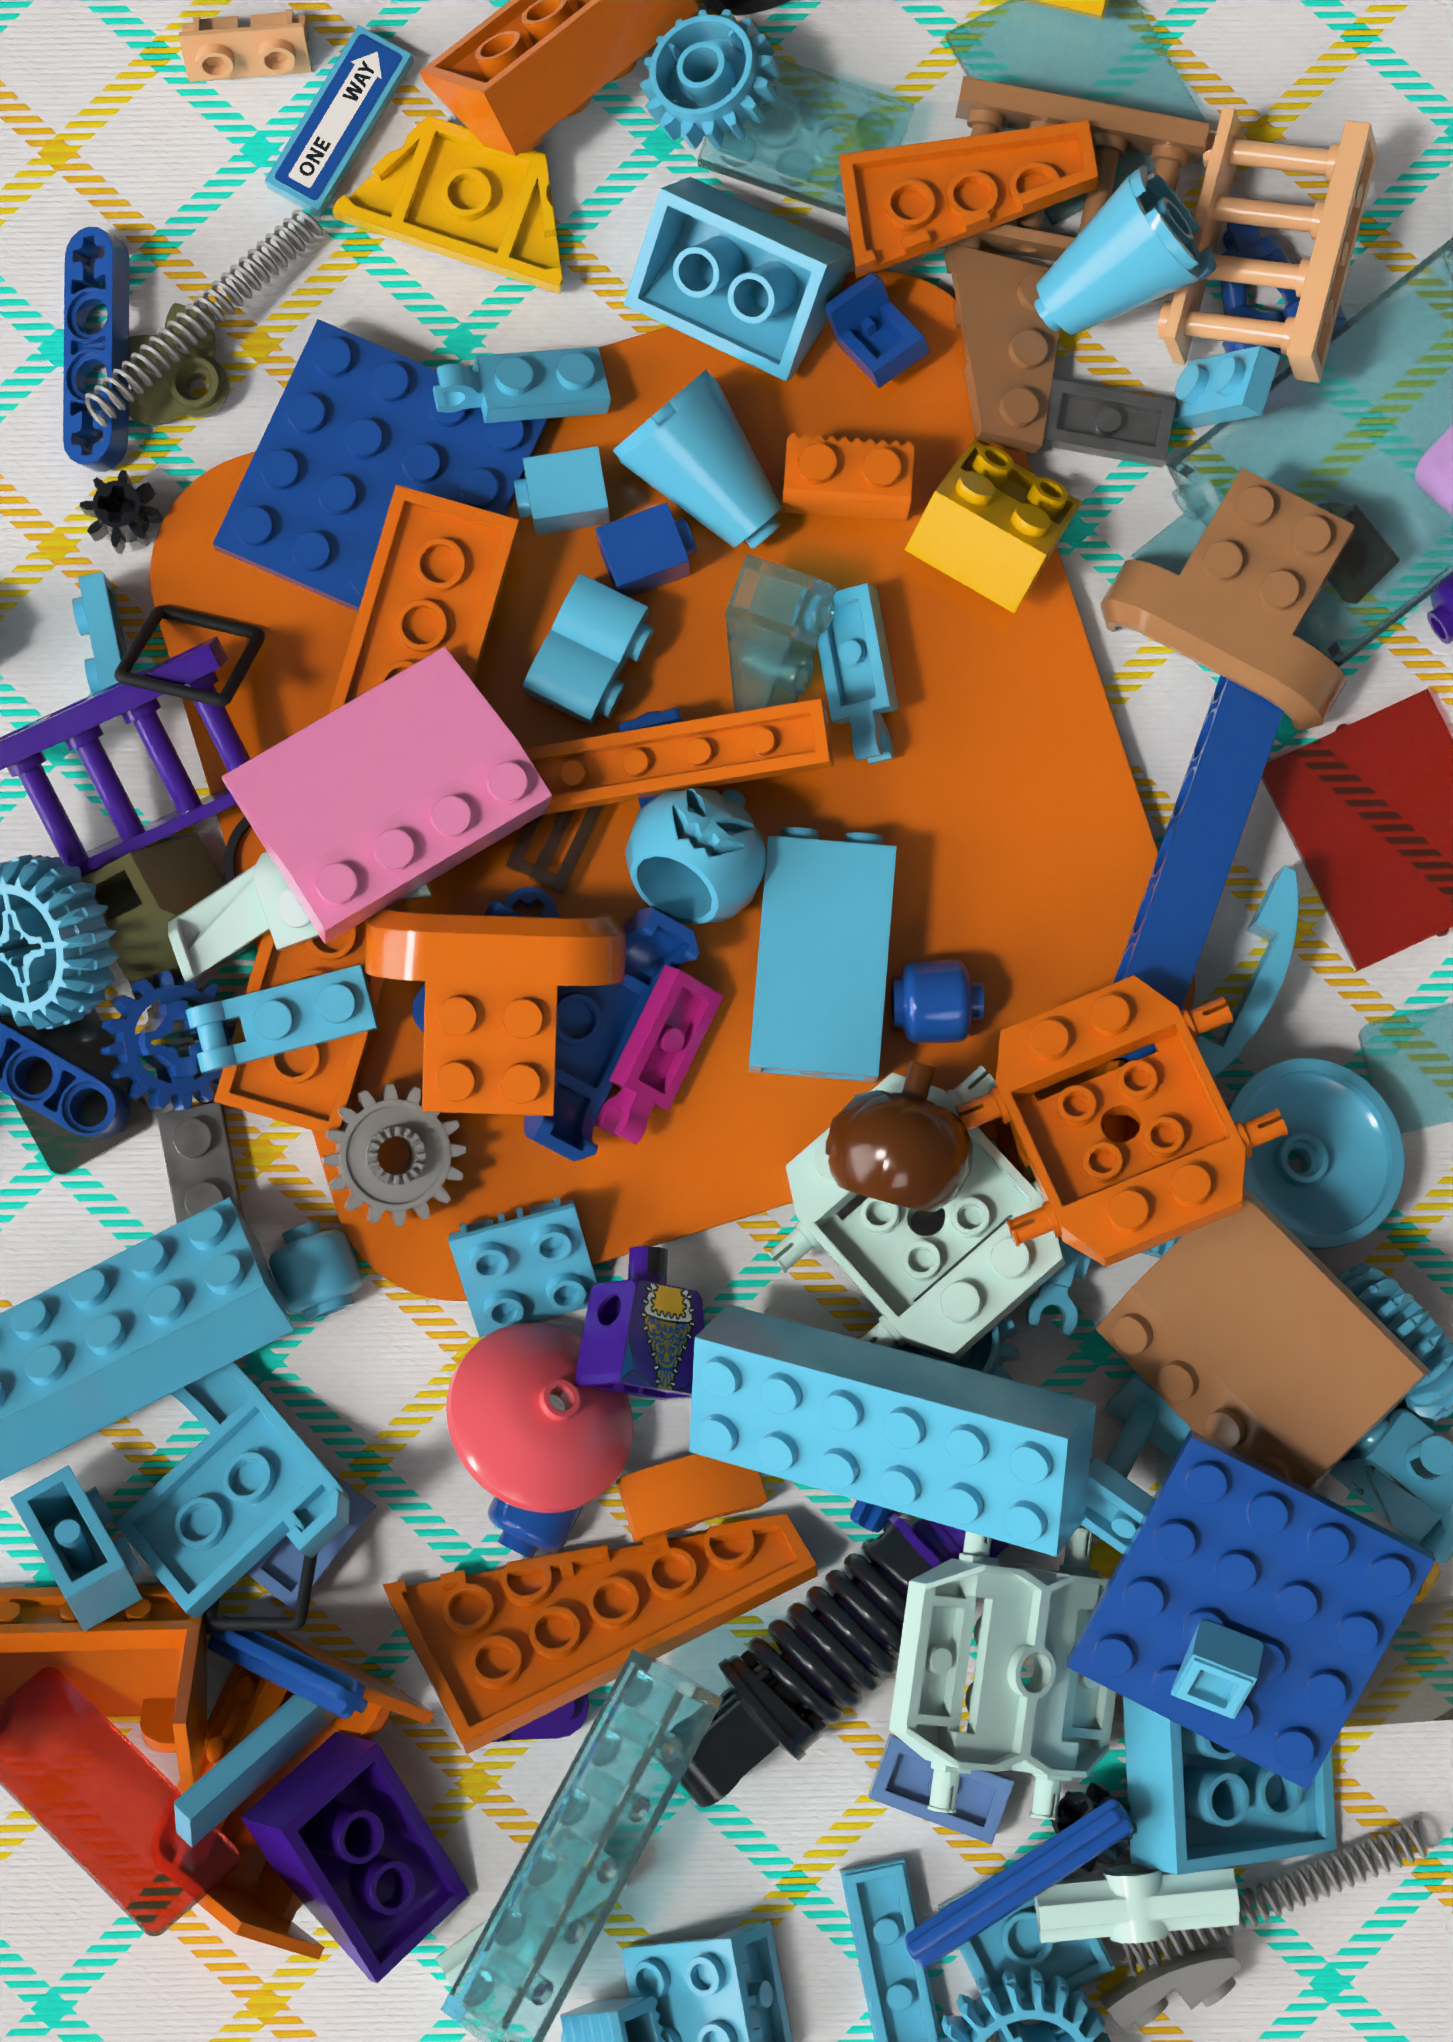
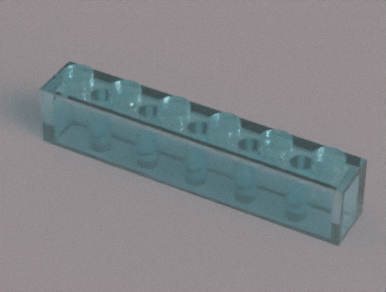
[441,1649,724,2042]

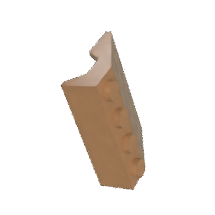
[1096,1185,1430,1492]

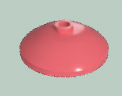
[446,1323,634,1513]

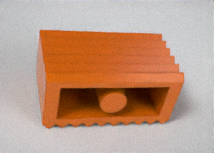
[781,433,915,521]

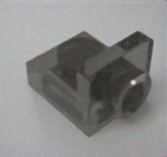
[1316,502,1400,604]

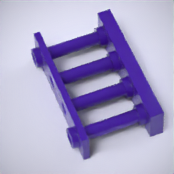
[0,636,251,878]

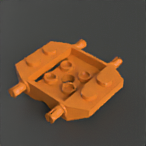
[955,975,1288,1267]

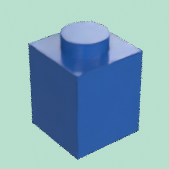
[595,502,697,598]

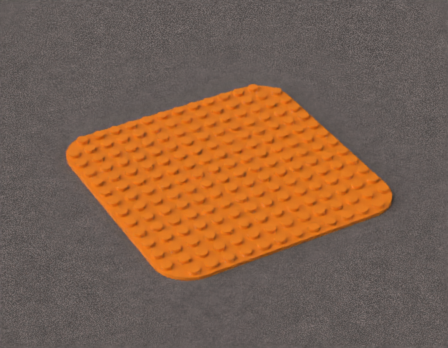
[150,270,1195,1301]

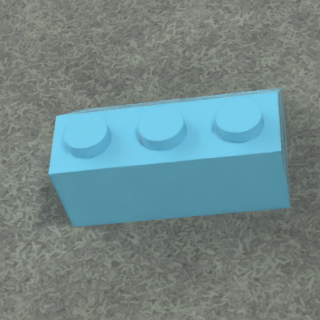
[623,177,853,382]

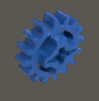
[101,971,235,1111]

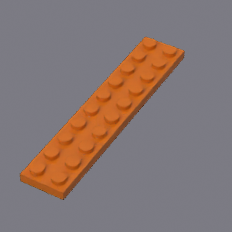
[214,485,521,1134]

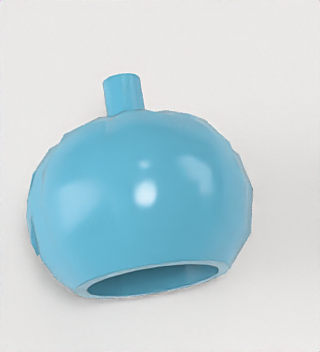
[625,787,767,924]

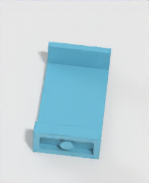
[748,827,897,1083]

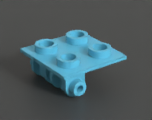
[448,1197,597,1338]

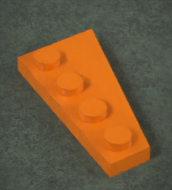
[839,120,1098,279]

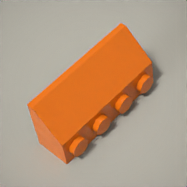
[419,0,699,156]

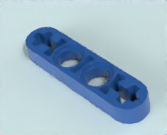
[63,227,130,472]

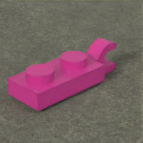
[595,965,724,1144]

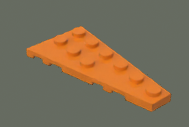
[382,1513,818,1754]

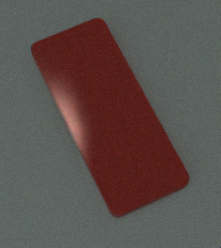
[0,1667,239,1936]

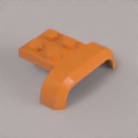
[365,906,626,1116]

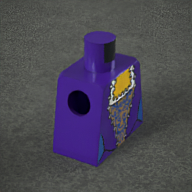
[575,1246,705,1400]

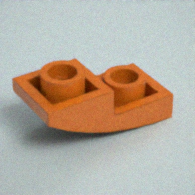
[616,1454,768,1542]

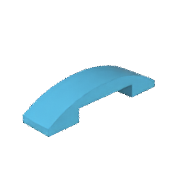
[1197,865,1298,1078]

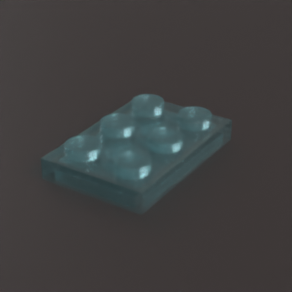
[698,56,915,217]

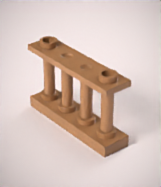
[943,76,1210,262]

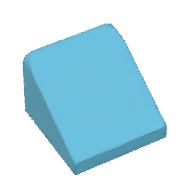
[1171,1620,1264,1719]

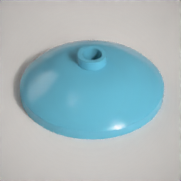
[1227,1058,1405,1250]

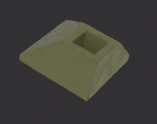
[81,832,256,986]

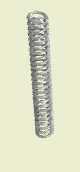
[85,210,323,427]
[1124,1820,1427,1976]

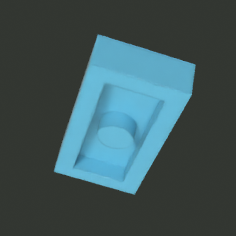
[1173,345,1280,429]
[72,572,131,694]

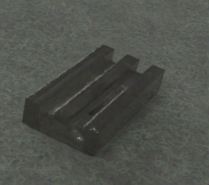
[505,804,607,895]

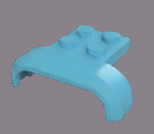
[115,1362,350,1619]

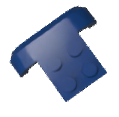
[484,901,700,1162]

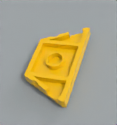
[333,115,563,294]

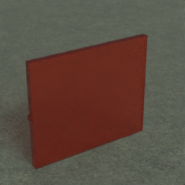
[1261,688,1453,972]

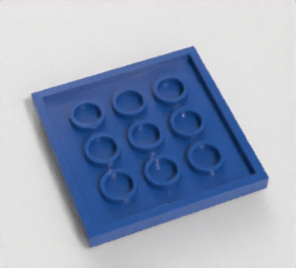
[213,319,548,612]
[1067,1429,1436,1790]

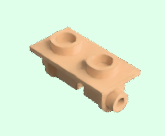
[179,9,312,82]

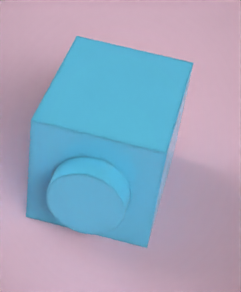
[514,446,610,535]

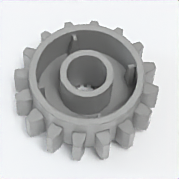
[321,1084,466,1227]

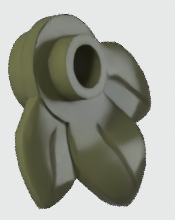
[129,303,230,426]

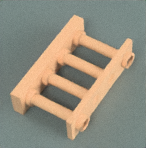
[1158,107,1378,383]

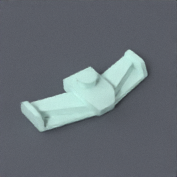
[168,852,433,983]

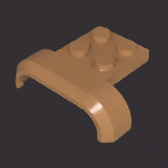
[1101,468,1355,731]

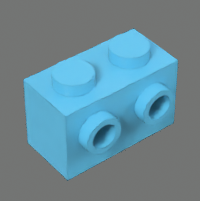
[10,1465,142,1632]

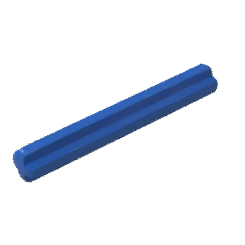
[206,1616,368,1719]
[905,1799,1134,1968]

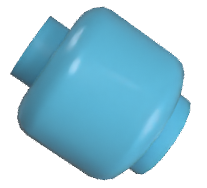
[269,1221,363,1321]

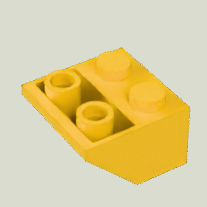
[905,440,1082,614]

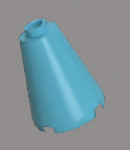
[1034,165,1217,335]
[612,370,782,549]

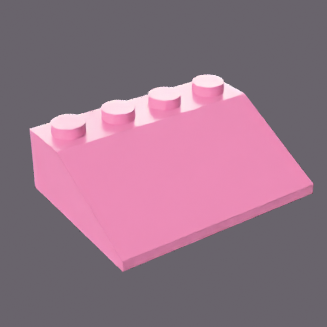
[222,647,552,944]

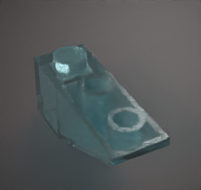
[725,554,837,713]

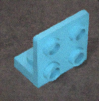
[622,1920,793,2042]

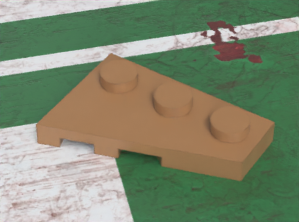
[944,243,1060,454]

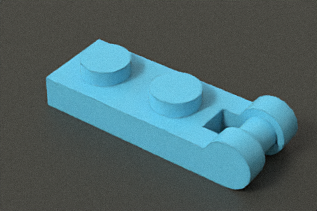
[185,965,380,1074]

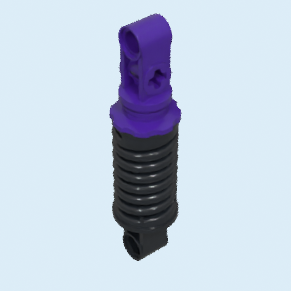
[657,1512,1010,1807]

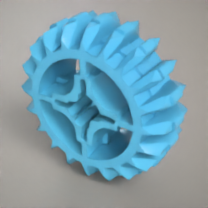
[0,854,119,1030]
[1336,1263,1453,1426]
[935,1967,1111,2042]

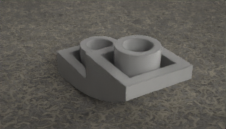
[1099,1947,1243,2031]

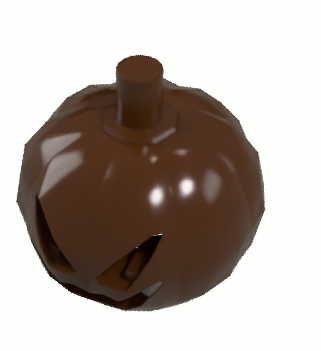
[825,1061,973,1213]

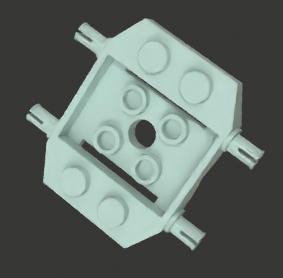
[767,1065,1065,1359]
[889,1528,1116,1820]

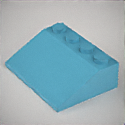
[1123,1696,1337,1875]

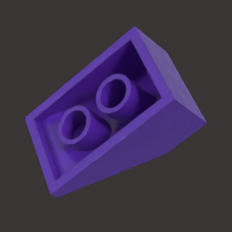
[241,1731,470,1983]

